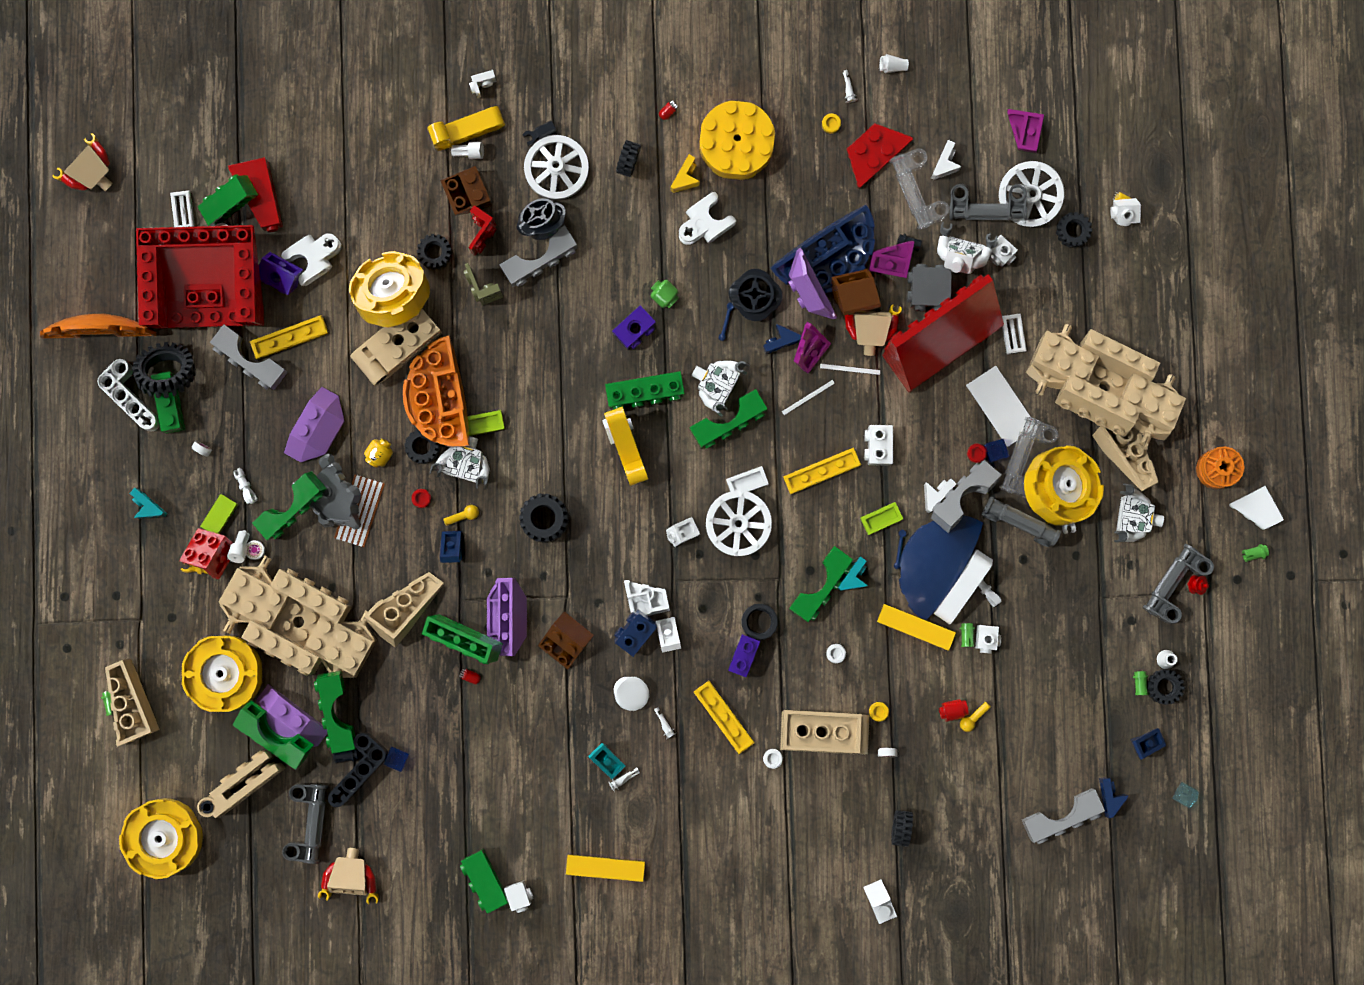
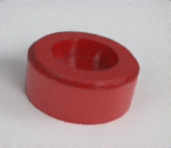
[967,444,987,463]
[411,489,431,508]

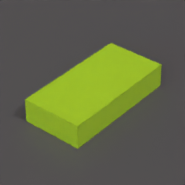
[468,410,505,436]
[200,494,238,534]
[860,502,903,535]

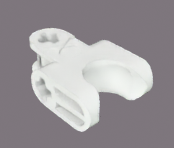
[679,192,737,245]
[281,234,341,286]

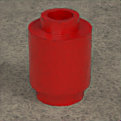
[939,699,969,722]

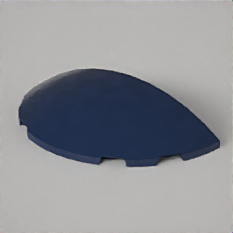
[770,205,875,293]
[899,515,983,620]

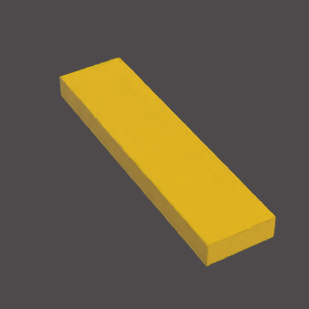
[250,315,329,360]
[783,448,861,495]
[877,604,956,651]
[694,680,754,754]
[566,854,645,882]

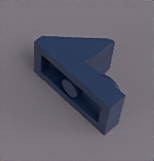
[763,324,801,354]
[440,531,462,563]
[1130,728,1166,760]
[1099,777,1129,818]

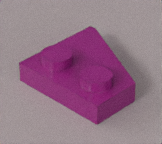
[1007,109,1044,153]
[869,241,914,278]
[794,322,831,373]

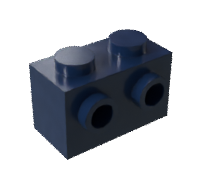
[614,609,657,657]

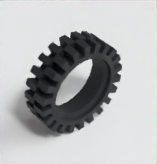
[132,342,196,398]

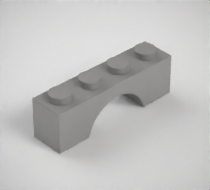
[500,225,577,287]
[210,324,288,390]
[931,460,1001,533]
[1022,788,1105,844]

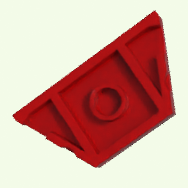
[847,123,913,189]

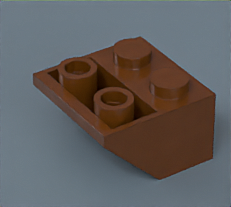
[440,166,492,216]
[831,269,881,315]
[538,612,594,669]

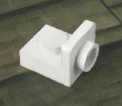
[469,70,496,98]
[666,517,700,547]

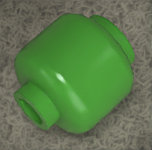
[651,280,679,308]

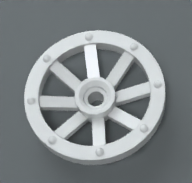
[524,135,589,200]
[999,161,1065,227]
[706,491,772,556]

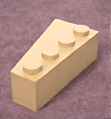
[105,659,160,747]

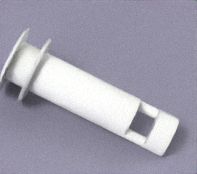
[843,70,858,103]
[654,707,677,739]
[608,768,640,792]

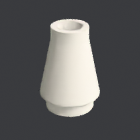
[879,54,909,73]
[1157,650,1177,669]

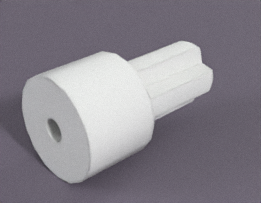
[451,142,484,159]
[227,530,249,563]

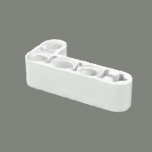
[97,359,160,432]
[934,549,993,624]

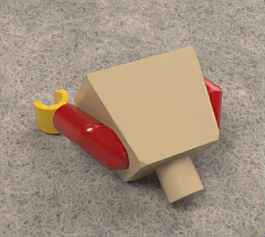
[53,134,113,191]
[844,305,902,356]
[318,848,379,904]

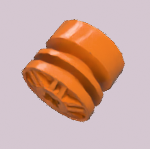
[1196,446,1245,489]

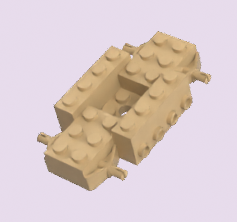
[1026,324,1186,447]
[219,555,377,678]

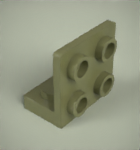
[463,263,503,306]

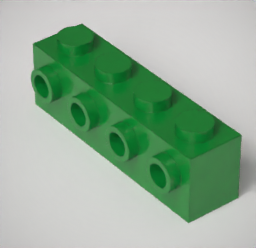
[605,371,684,410]
[422,614,503,664]

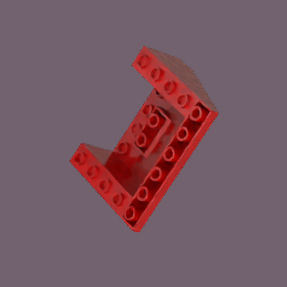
[136,225,264,329]
[882,274,1004,393]

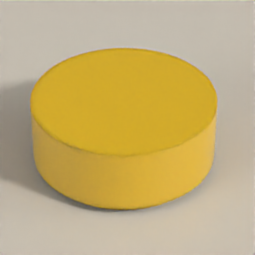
[822,114,841,134]
[869,702,889,722]

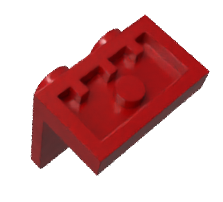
[468,205,497,256]
[180,528,233,580]

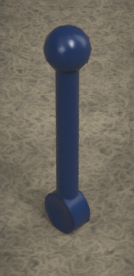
[719,303,734,341]
[894,530,906,569]

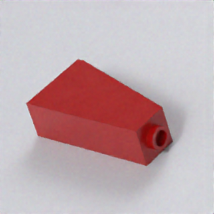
[228,157,283,232]

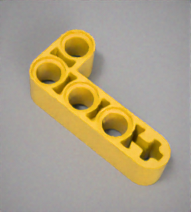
[427,106,505,151]
[604,407,648,486]

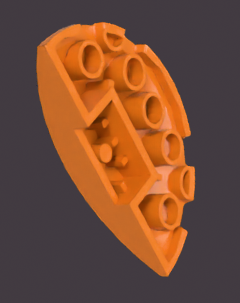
[40,314,156,339]
[403,336,469,447]

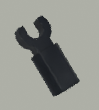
[522,120,557,147]

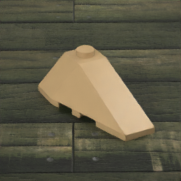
[1092,426,1158,491]
[364,572,444,647]

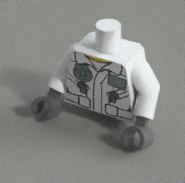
[937,222,998,274]
[692,361,750,417]
[429,436,490,489]
[1114,483,1164,543]

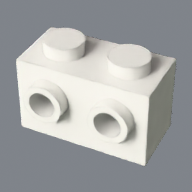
[864,425,893,465]

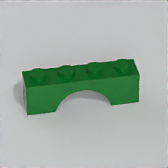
[689,389,767,449]
[252,471,327,540]
[789,546,853,622]
[314,670,356,753]
[233,701,314,770]

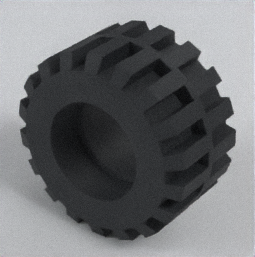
[519,493,569,543]

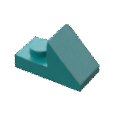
[130,487,168,519]
[837,557,868,591]
[588,743,625,779]

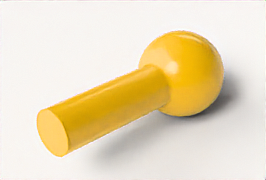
[443,505,479,526]
[960,702,991,732]

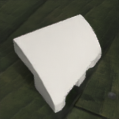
[1229,486,1284,530]
[624,580,670,616]

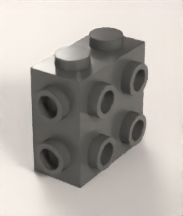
[907,264,951,311]

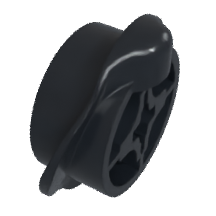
[516,198,566,240]
[728,269,783,321]

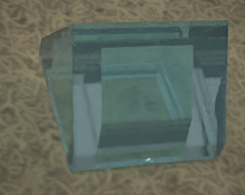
[1172,782,1199,808]

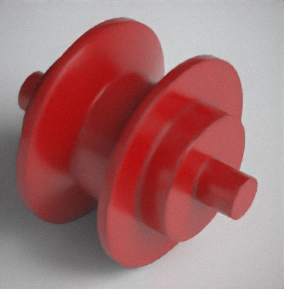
[1187,575,1209,595]

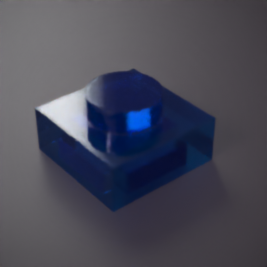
[984,438,1009,462]
[383,746,410,772]

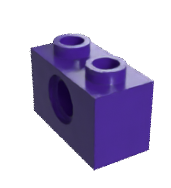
[259,252,303,295]
[612,305,656,350]
[728,634,760,677]

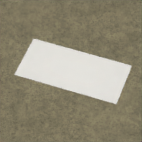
[966,366,1037,447]

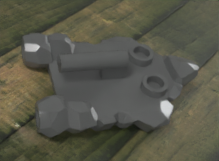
[293,453,361,530]

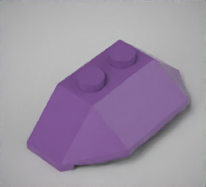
[788,248,837,319]
[284,387,345,462]
[487,578,527,656]
[256,684,328,747]

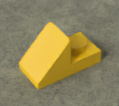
[671,154,700,193]

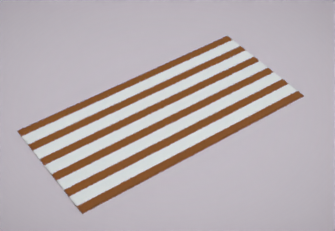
[334,475,385,547]

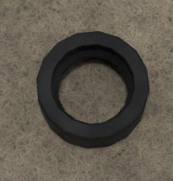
[741,604,778,640]

